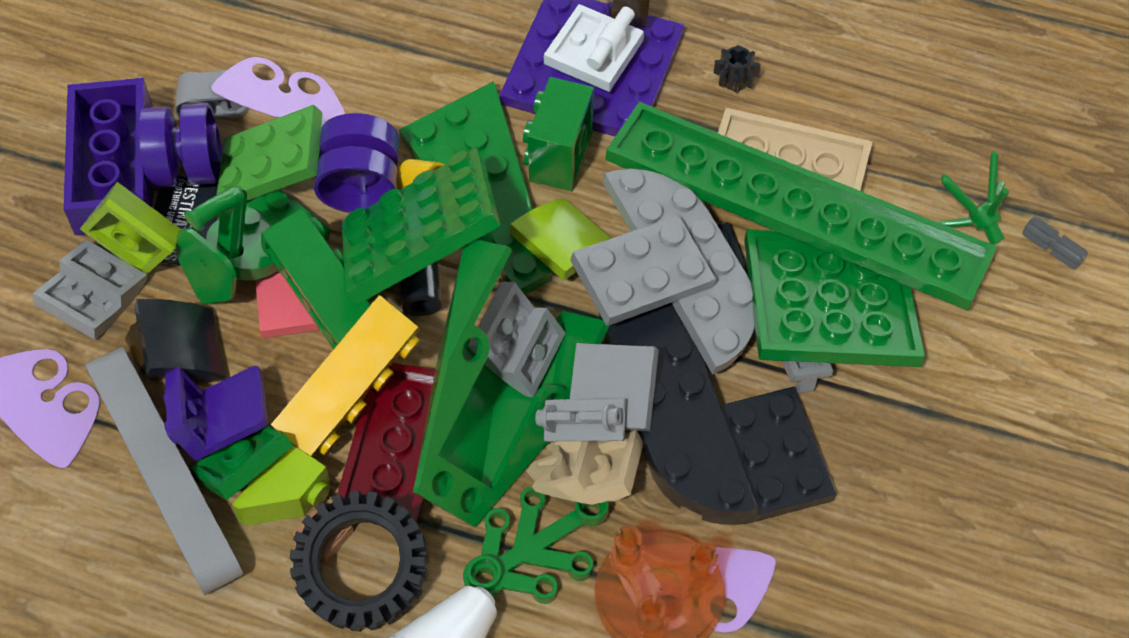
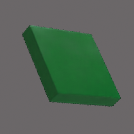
[189,425,294,500]

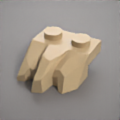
[526,431,643,505]

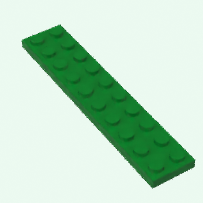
[605,102,997,311]

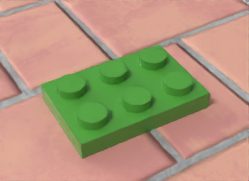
[217,104,323,200]

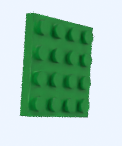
[342,147,500,306]
[744,229,925,367]

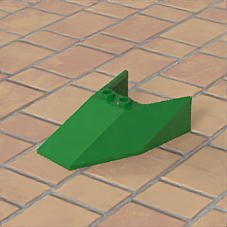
[413,240,610,527]

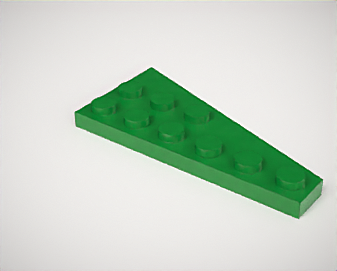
[399,81,552,295]

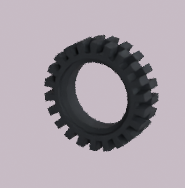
[289,491,430,632]

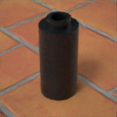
[400,261,442,316]

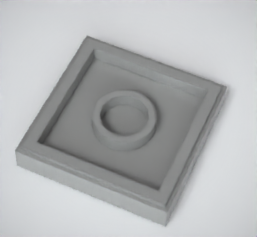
[570,343,659,432]

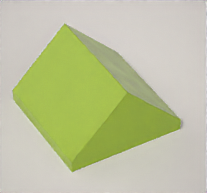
[80,182,182,274]

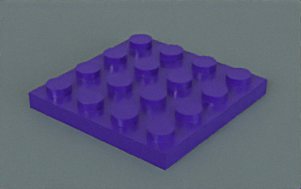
[499,0,684,137]

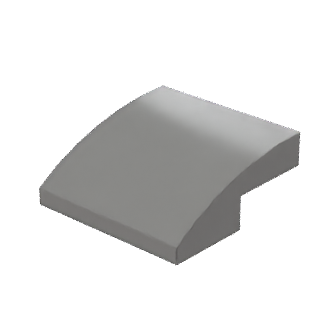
[33,240,147,340]
[468,282,565,397]

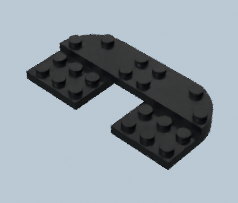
[599,222,836,525]

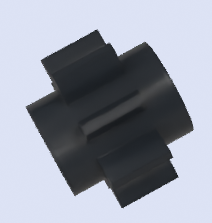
[714,45,761,92]

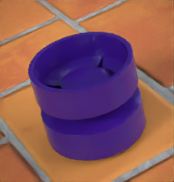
[139,103,222,189]
[314,113,400,213]

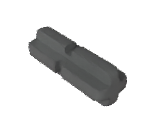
[1023,217,1088,269]

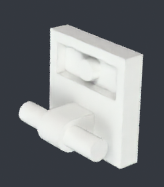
[544,4,644,92]

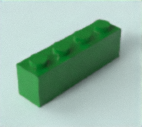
[261,208,371,350]

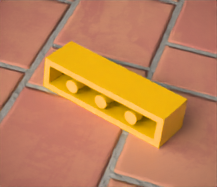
[271,295,420,457]

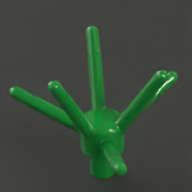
[937,151,1009,245]

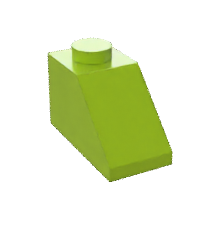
[232,446,331,526]

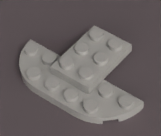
[570,169,755,374]

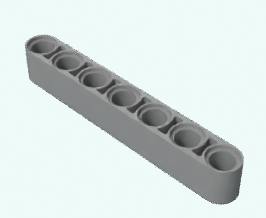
[85,346,244,595]

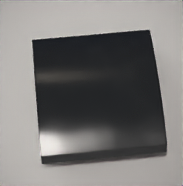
[134,299,227,383]

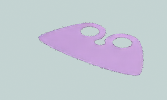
[211,57,345,125]
[0,349,100,468]
[613,546,776,633]

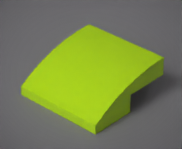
[510,198,611,281]

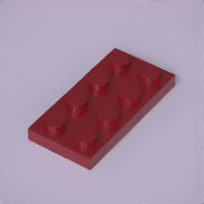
[337,362,435,526]

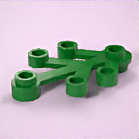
[463,487,609,604]

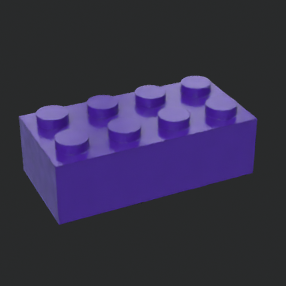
[63,78,153,236]

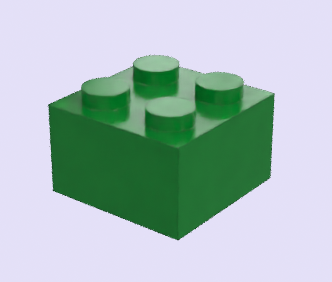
[523,77,594,192]

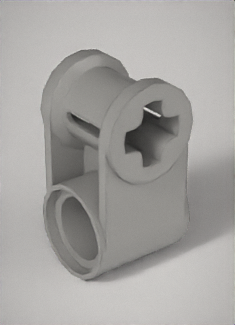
[175,70,249,119]

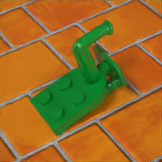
[176,186,331,304]

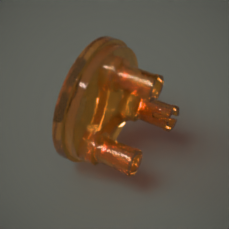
[595,525,725,638]

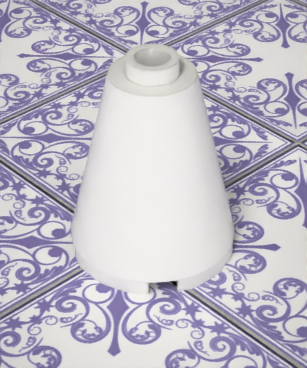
[388,586,497,638]

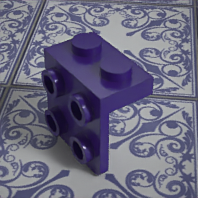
[163,366,268,461]

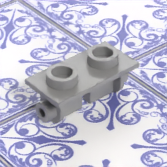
[536,398,626,442]

